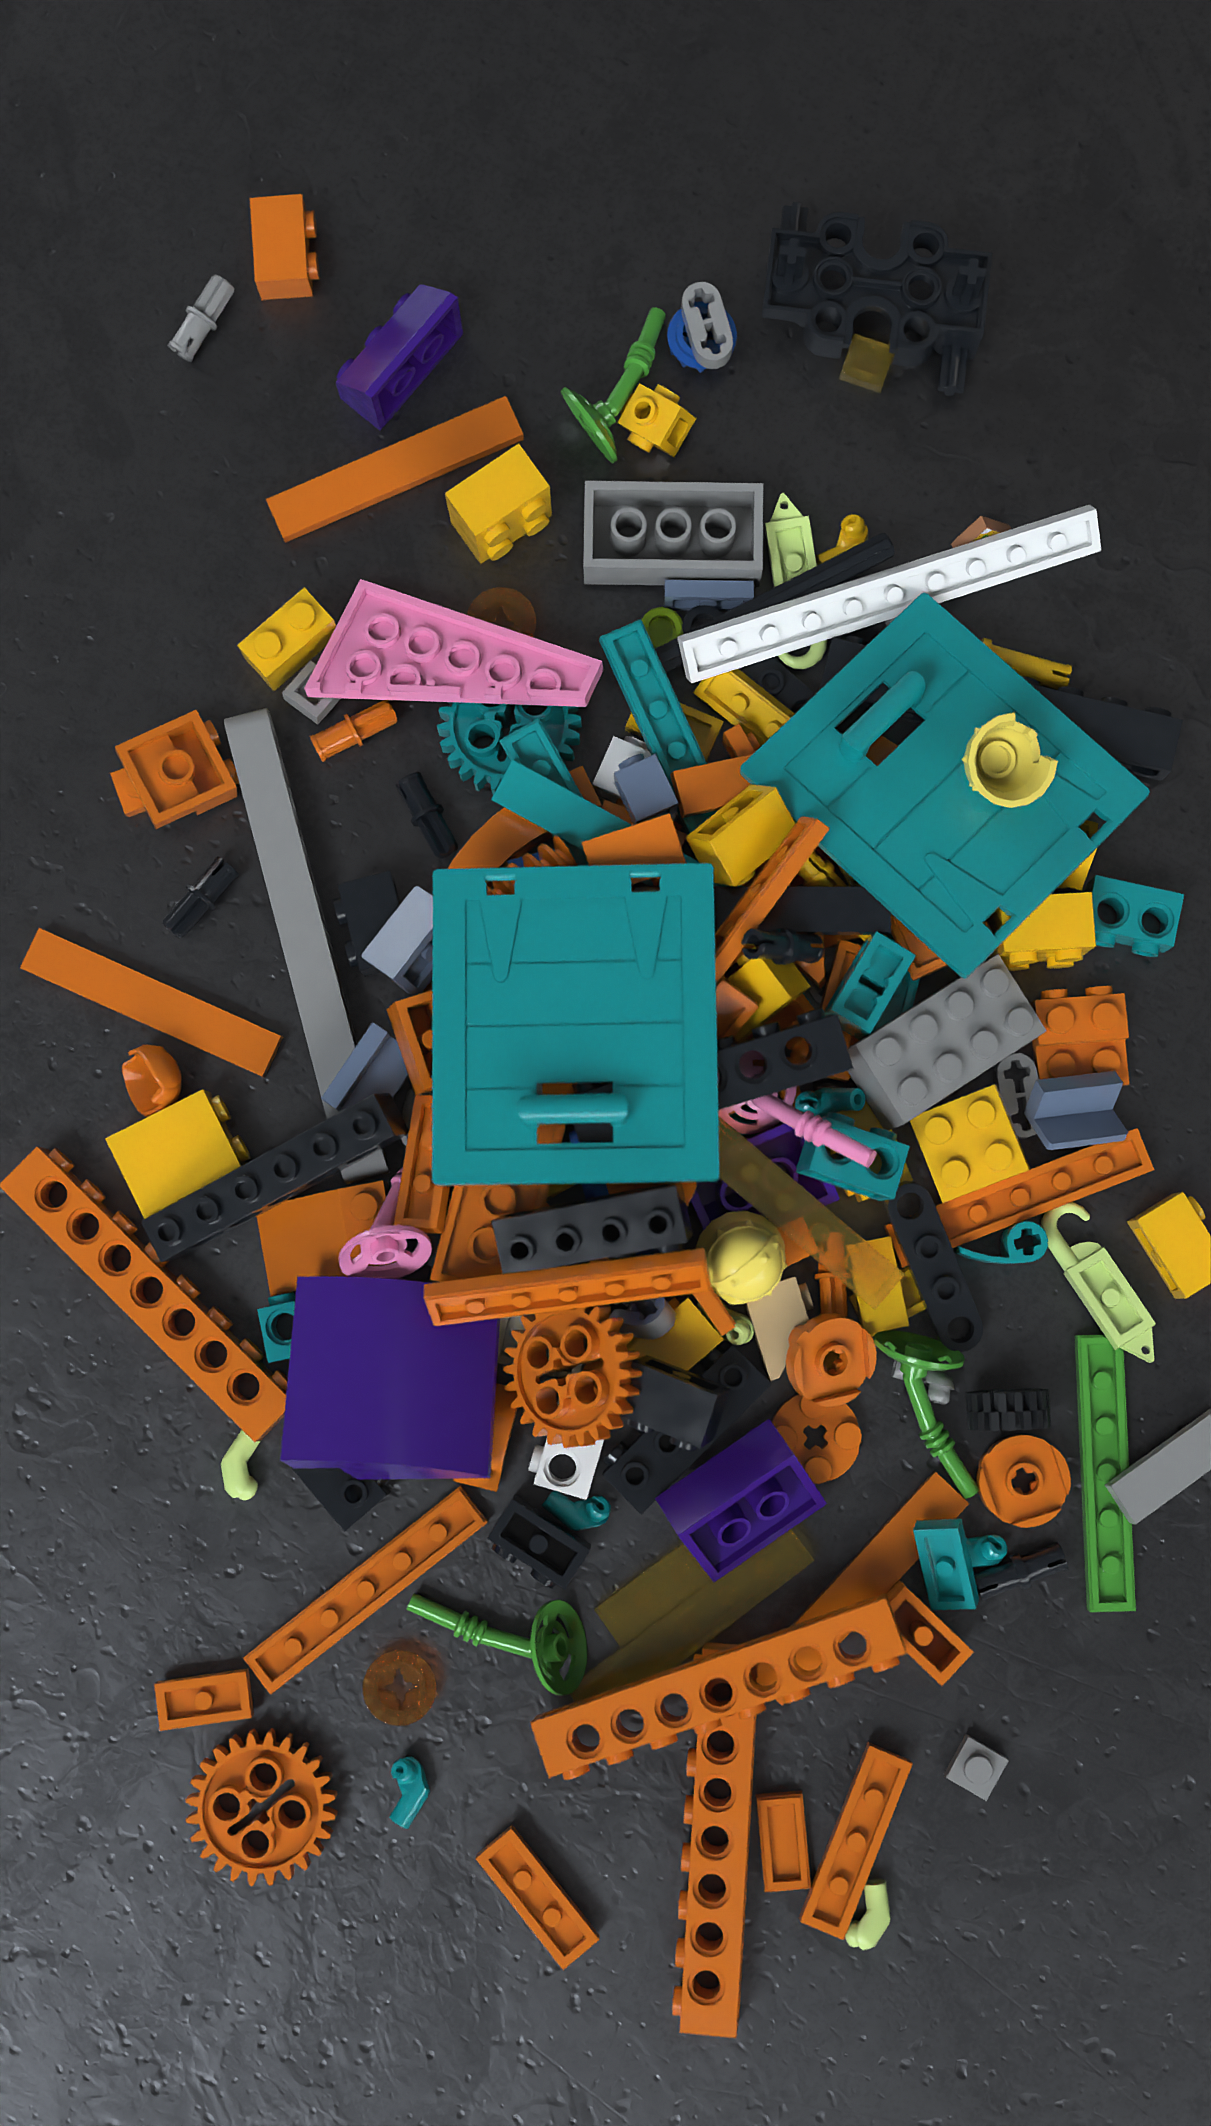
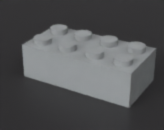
[583,481,763,587]
[848,954,1047,1131]

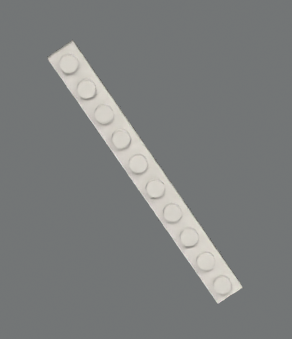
[677,505,1101,683]

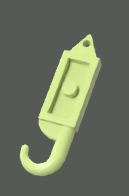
[764,493,827,669]
[1041,1202,1156,1363]

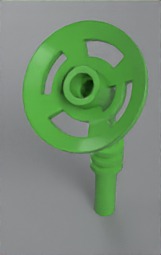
[560,308,666,464]
[874,1330,979,1499]
[407,1593,587,1695]

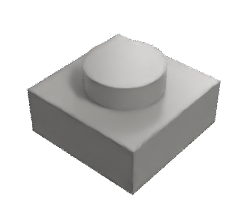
[282,660,341,724]
[944,1734,1009,1801]

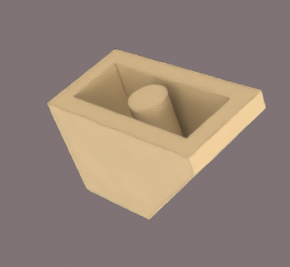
[744,1276,814,1381]

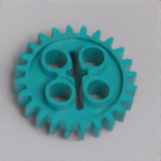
[437,702,582,795]

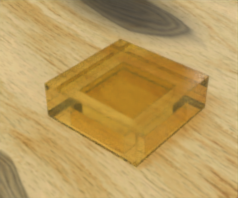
[839,334,893,393]

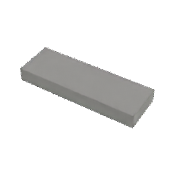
[1105,1408,1211,1525]

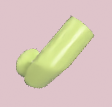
[221,1430,261,1501]

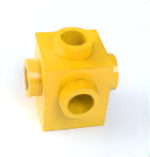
[617,383,696,457]

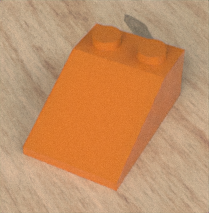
[257,1180,397,1296]

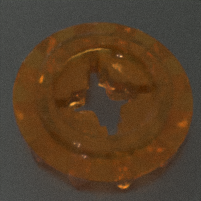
[467,587,537,637]
[363,1649,437,1726]

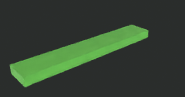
[1074,1334,1136,1612]

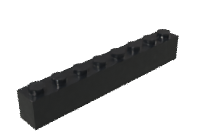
[819,635,1183,781]

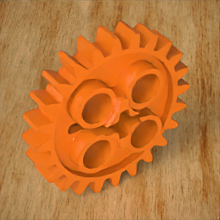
[503,1305,642,1448]
[185,1728,338,1886]

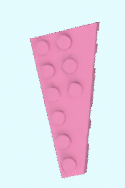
[304,579,604,707]

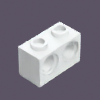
[528,1399,604,1500]

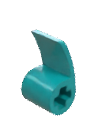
[954,1221,1048,1264]

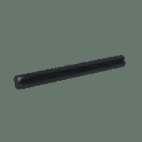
[655,533,895,673]

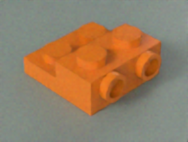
[115,710,239,829]
[1030,986,1129,1086]

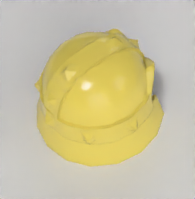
[962,712,1058,808]
[695,1211,787,1305]

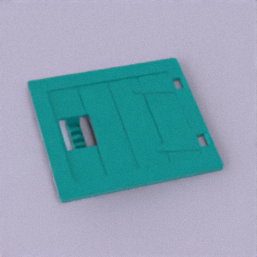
[740,593,1150,979]
[432,863,719,1186]

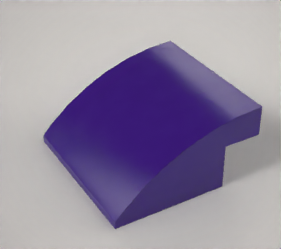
[280,1276,500,1480]

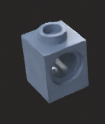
[614,754,678,825]

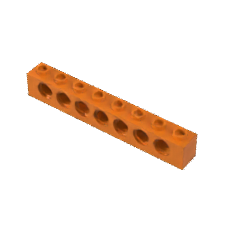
[0,1146,288,1442]
[530,1593,906,1780]
[672,1642,759,2038]

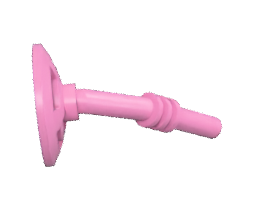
[717,1050,876,1168]
[339,1167,432,1279]

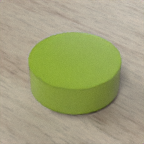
[642,607,683,648]

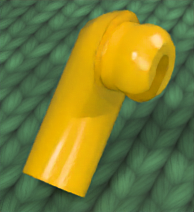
[815,514,868,565]

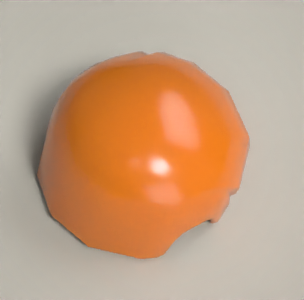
[122,1044,182,1117]

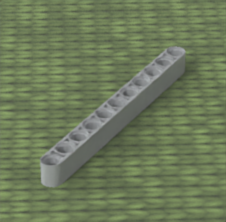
[224,708,390,1184]

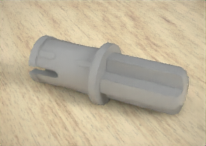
[167,275,234,362]

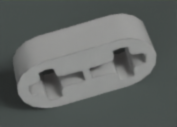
[681,282,733,369]
[994,1053,1039,1139]
[598,1297,676,1339]

